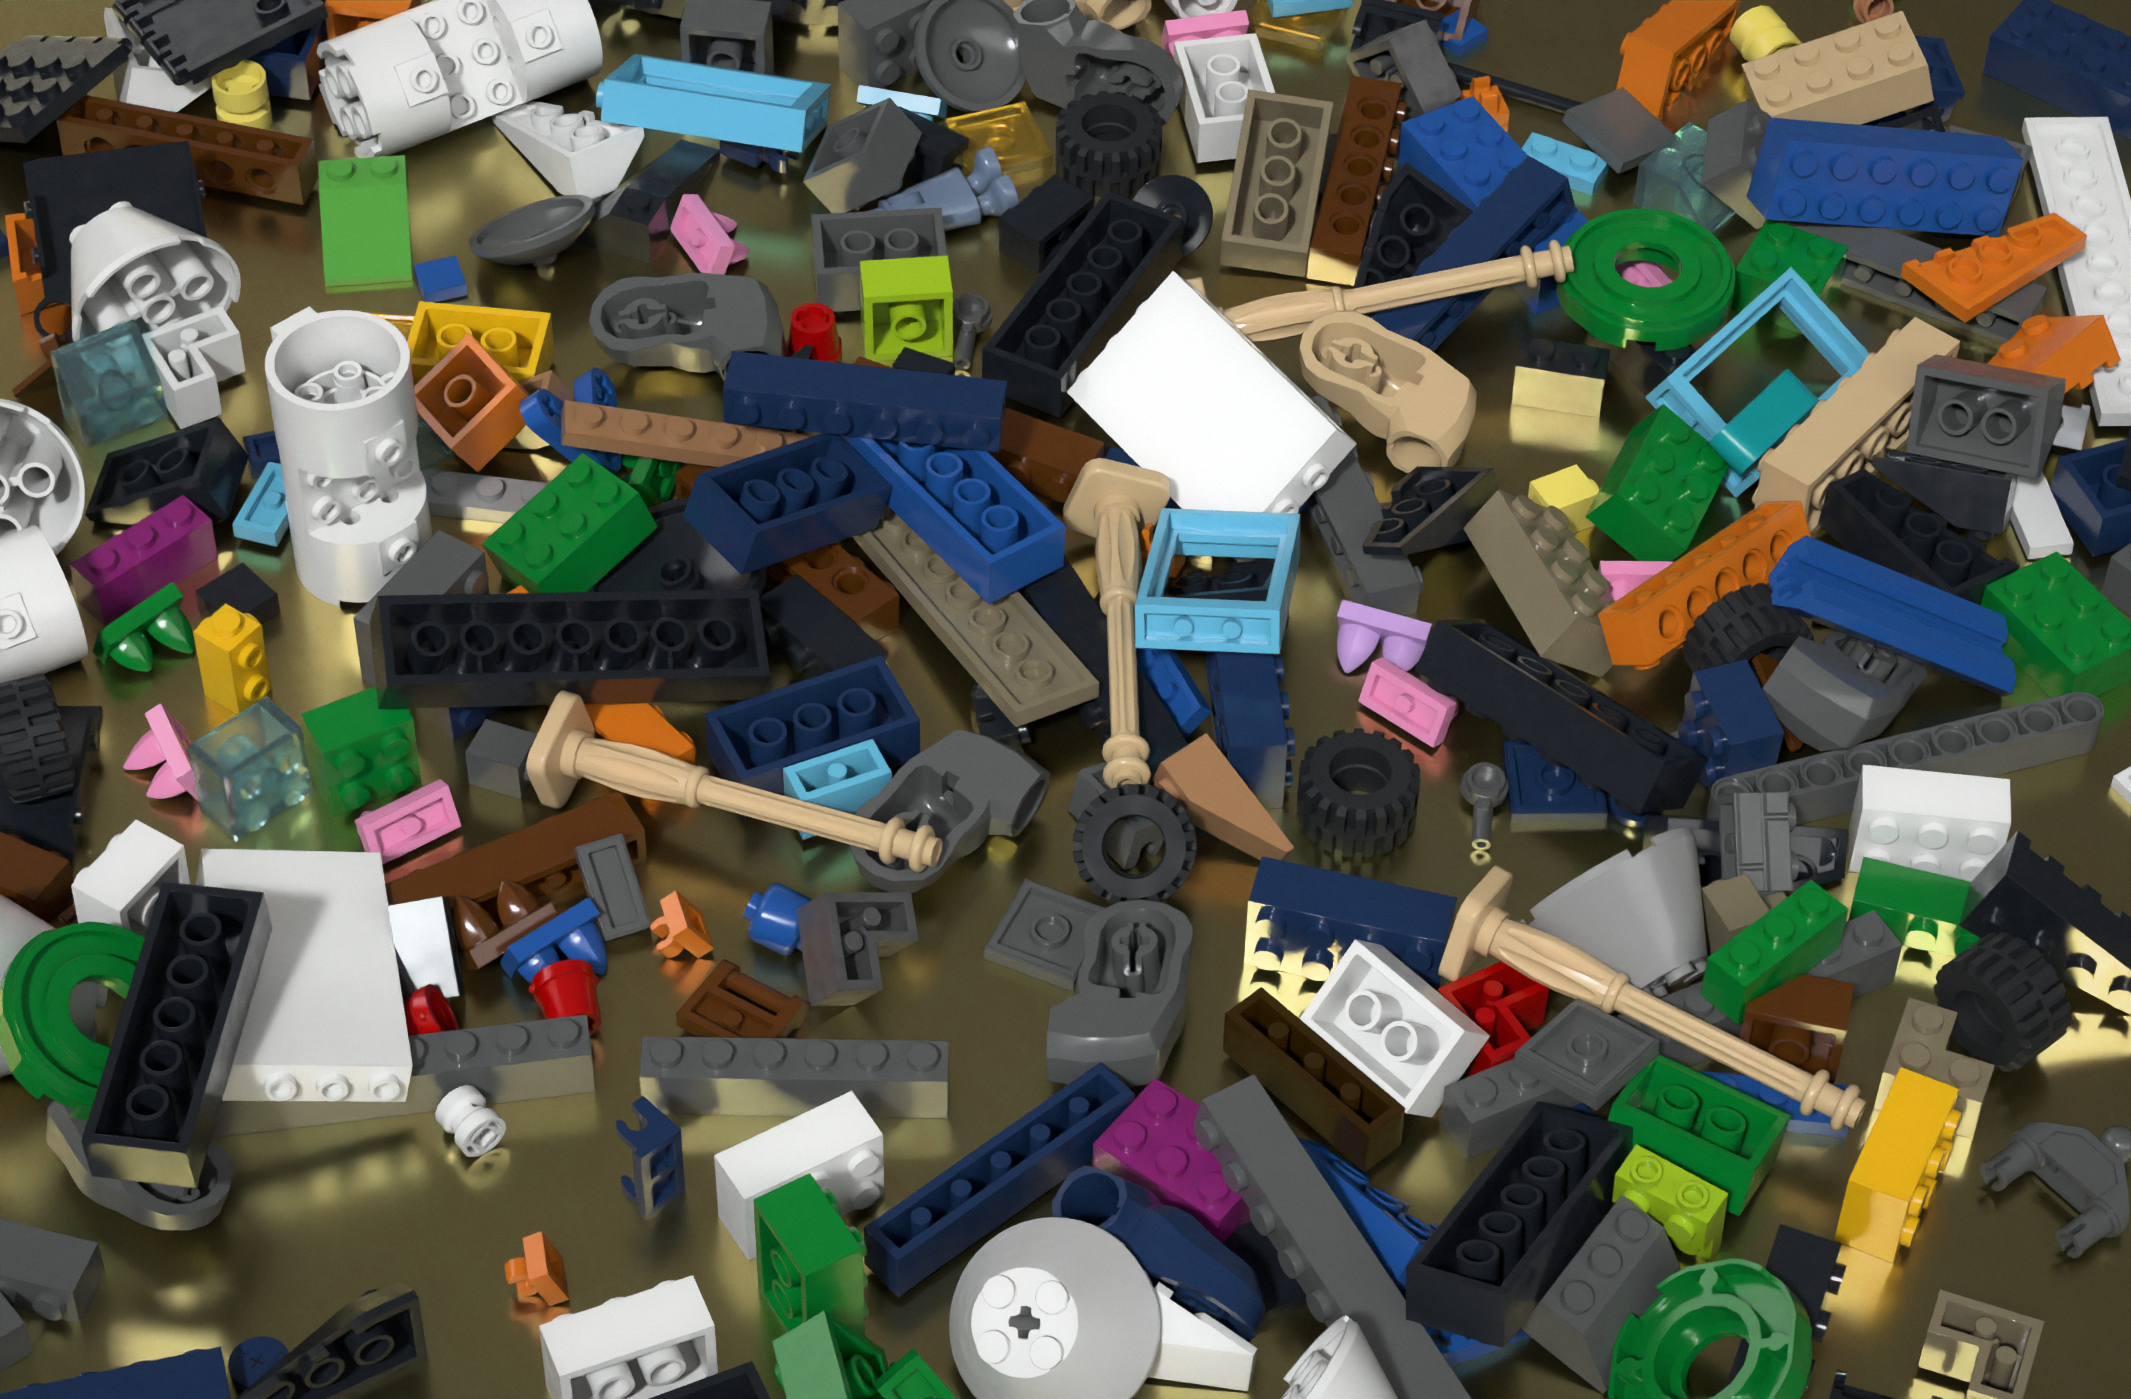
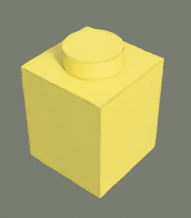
[1528,464,1599,534]

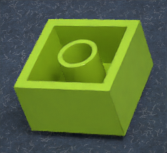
[860,255,953,361]

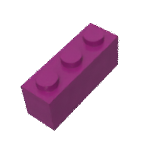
[70,495,218,627]

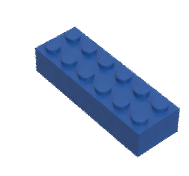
[1398,96,1588,315]
[1747,117,2023,237]
[840,435,1066,604]

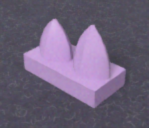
[1337,599,1433,673]

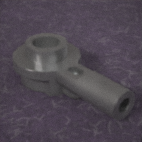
[953,293,993,370]
[1460,762,1509,850]

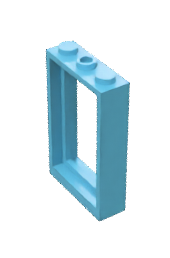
[596,54,831,153]
[1645,267,1870,498]
[1135,508,1300,654]

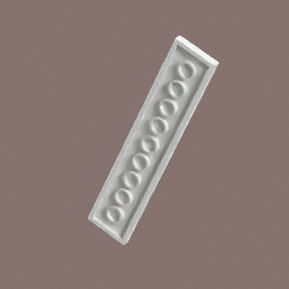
[2022,117,2131,426]

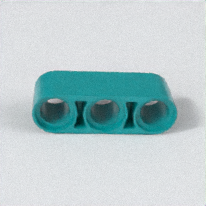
[1707,368,1819,476]

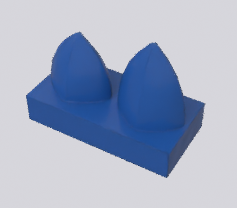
[500,897,607,983]

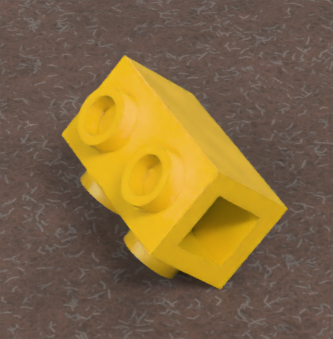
[193,604,272,716]

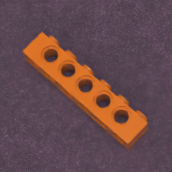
[1598,501,1811,670]

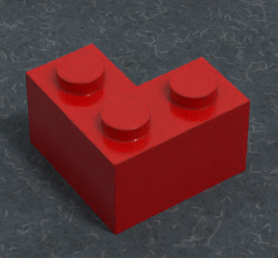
[1437,961,1549,1076]

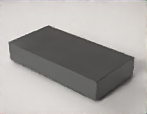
[573,833,651,943]

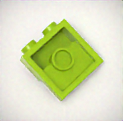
[1612,1144,1728,1262]

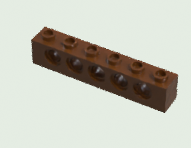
[1307,75,1407,286]
[56,95,319,205]
[675,464,900,641]

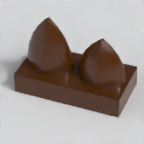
[453,880,558,970]

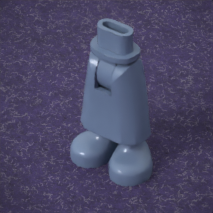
[866,146,1019,232]

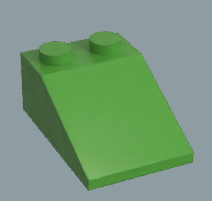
[318,155,413,287]

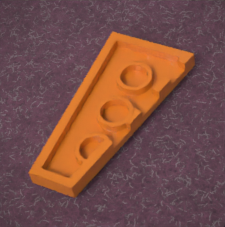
[1900,213,2087,323]

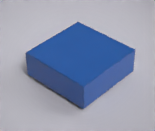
[1441,9,1489,56]
[413,256,468,302]

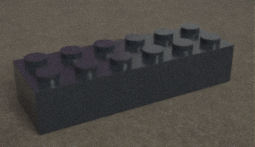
[982,191,1184,418]
[1414,619,1708,815]
[81,882,272,1188]
[1406,1101,1633,1348]

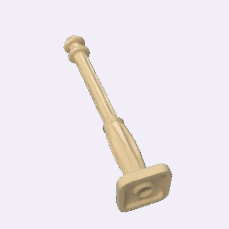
[1186,239,1574,344]
[1063,458,1171,789]
[526,690,943,873]
[1438,865,1867,1131]

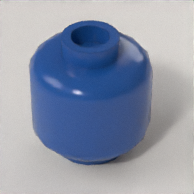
[743,883,812,956]

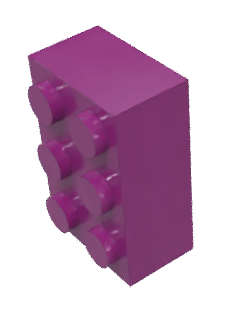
[1093,1078,1251,1243]

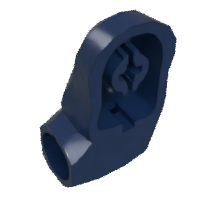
[1052,1165,1266,1342]

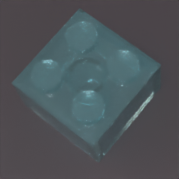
[188,696,312,842]

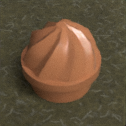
[1853,0,1894,23]

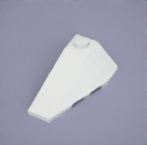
[104,8,212,112]
[491,100,645,203]
[1148,1282,1258,1391]

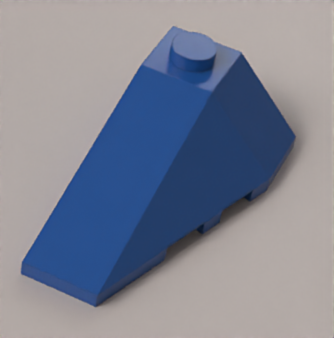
[1297,1137,1439,1300]

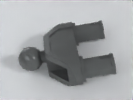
[1979,1122,2131,1258]

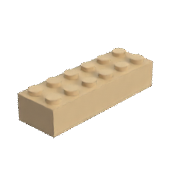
[1752,317,1960,536]

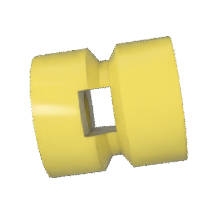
[1730,5,1803,62]
[211,60,273,130]

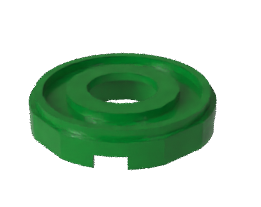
[1556,208,1736,351]
[0,921,145,1121]
[1608,1258,1812,1399]

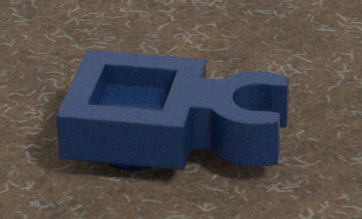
[719,140,800,173]

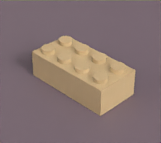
[1741,11,1934,125]

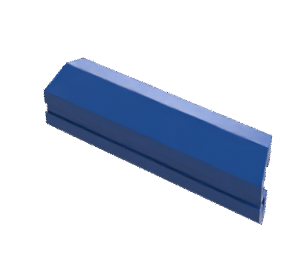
[1768,536,2016,697]

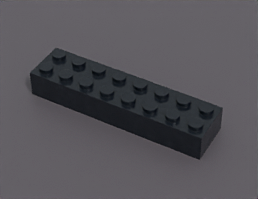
[369,589,770,709]

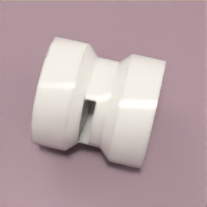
[435,1085,506,1157]

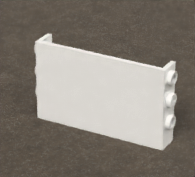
[1067,271,1357,562]
[196,849,413,1102]

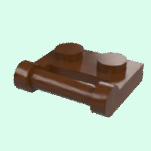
[676,959,811,1038]

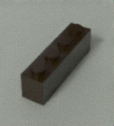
[1223,987,1405,1173]

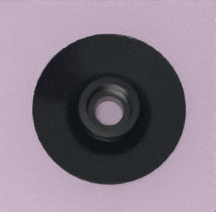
[1133,175,1213,258]

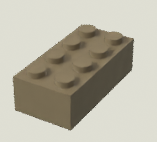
[1220,89,1333,277]
[1463,490,1615,677]

